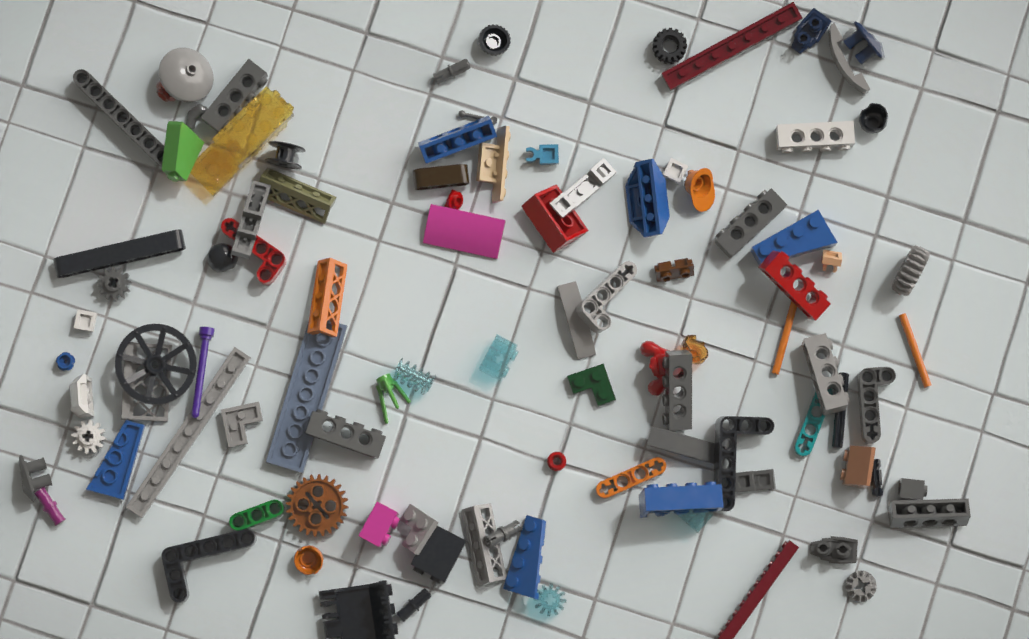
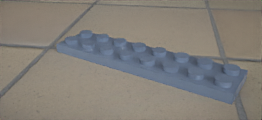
[266,320,348,473]

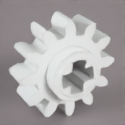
[71,420,107,454]

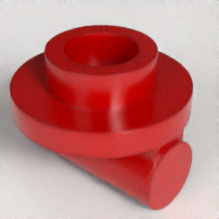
[444,189,463,210]

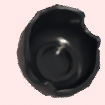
[859,103,888,133]
[207,243,238,272]

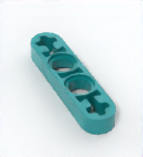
[794,388,833,457]

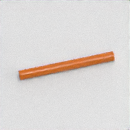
[771,301,797,375]
[899,313,931,388]

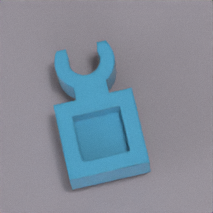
[526,144,559,165]

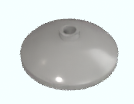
[159,48,214,102]

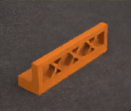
[307,258,347,338]

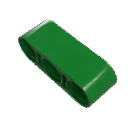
[229,499,285,531]

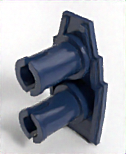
[791,8,832,54]
[843,21,885,65]

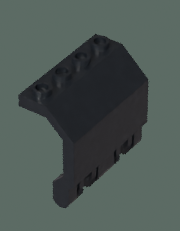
[319,580,398,639]

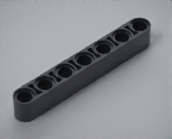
[53,229,186,278]

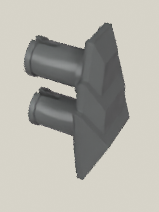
[19,455,52,502]
[810,536,858,564]

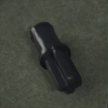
[396,588,431,622]

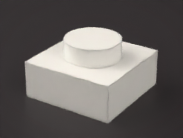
[663,158,688,184]
[74,309,97,332]

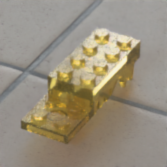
[190,86,294,197]

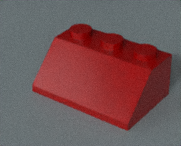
[521,184,589,253]

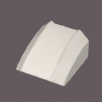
[68,374,94,418]

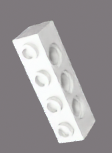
[776,121,855,153]

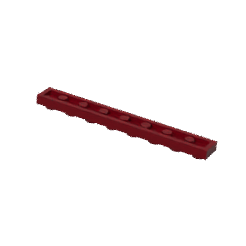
[661,2,803,91]

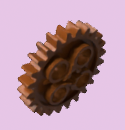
[286,474,349,537]

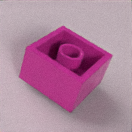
[358,501,400,548]

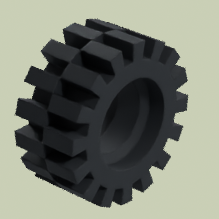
[652,28,687,64]

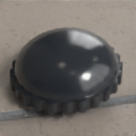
[478,24,511,56]

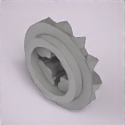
[845,571,877,602]

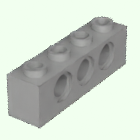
[802,333,850,416]

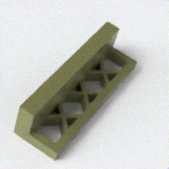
[259,167,337,224]

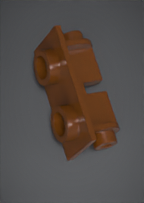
[654,258,694,282]

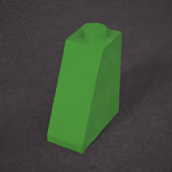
[162,121,205,182]

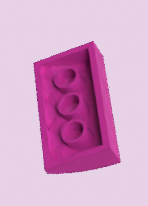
[423,204,506,259]

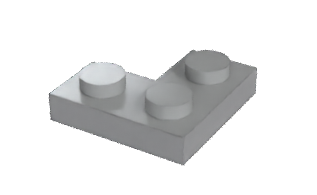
[221,402,263,448]
[400,504,439,555]

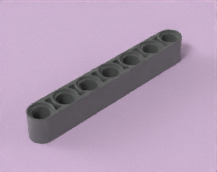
[73,69,164,167]

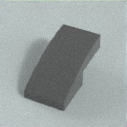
[735,469,776,492]

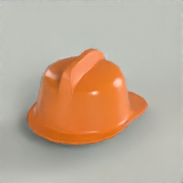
[684,168,715,212]

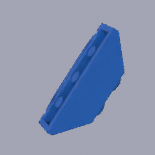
[625,159,670,238]

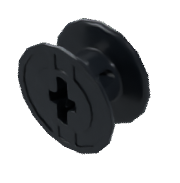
[265,141,306,169]

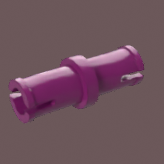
[34,487,66,526]

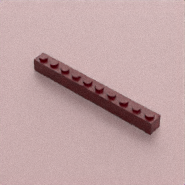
[718,540,799,639]

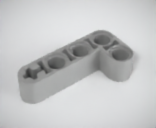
[576,261,637,333]

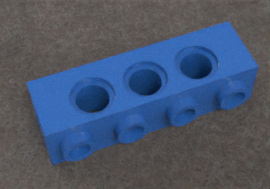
[418,116,497,164]

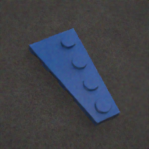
[86,420,145,500]
[503,515,546,600]

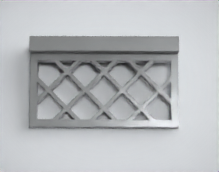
[121,342,172,422]

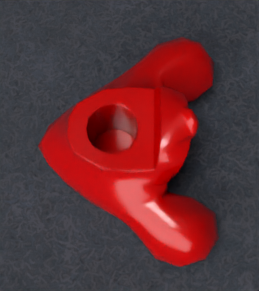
[640,341,681,396]

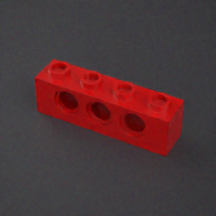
[758,250,831,321]

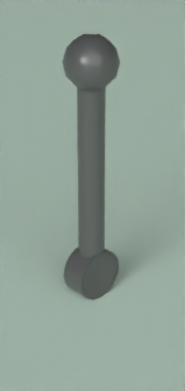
[458,110,497,125]

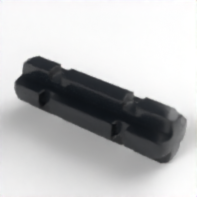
[871,459,883,497]

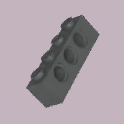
[201,59,268,135]
[715,188,787,259]
[662,350,692,431]
[304,409,386,459]
[888,498,971,528]

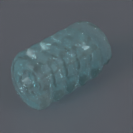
[393,358,437,395]

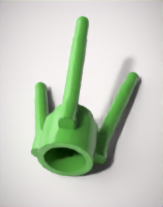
[376,374,411,424]

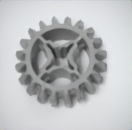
[892,245,930,296]

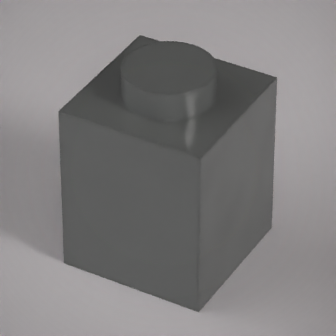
[897,478,928,500]

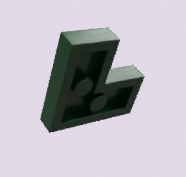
[567,363,616,406]

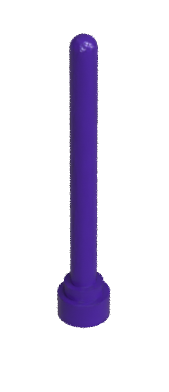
[191,327,215,418]

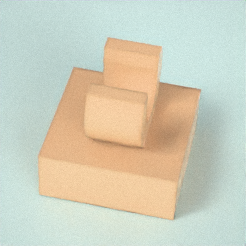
[821,250,842,273]

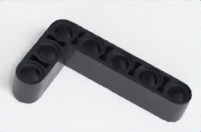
[714,416,774,511]
[162,529,257,603]

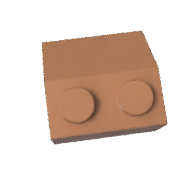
[840,445,876,489]

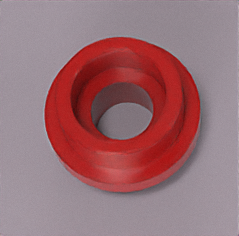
[547,452,566,471]

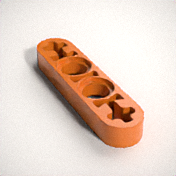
[596,457,666,498]

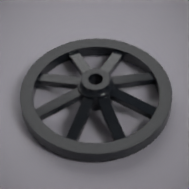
[115,324,197,405]

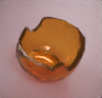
[680,335,708,365]

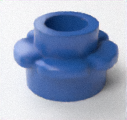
[56,352,75,371]

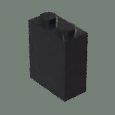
[411,525,467,584]

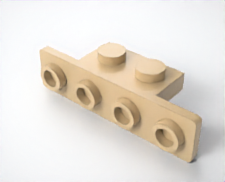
[476,126,511,203]

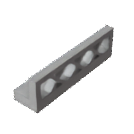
[462,503,506,585]

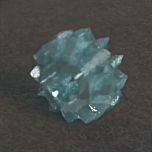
[534,583,567,617]

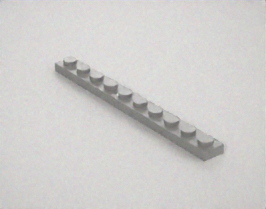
[126,347,251,518]

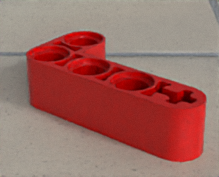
[221,218,286,285]

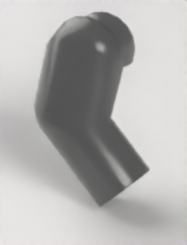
[186,104,208,129]

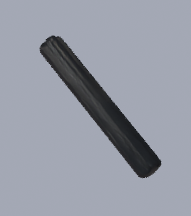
[832,372,849,448]

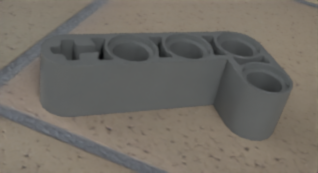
[857,367,896,444]

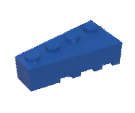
[750,210,838,265]
[639,482,724,518]

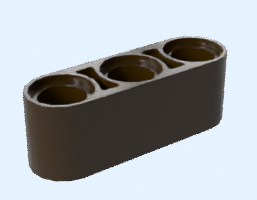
[413,164,470,190]

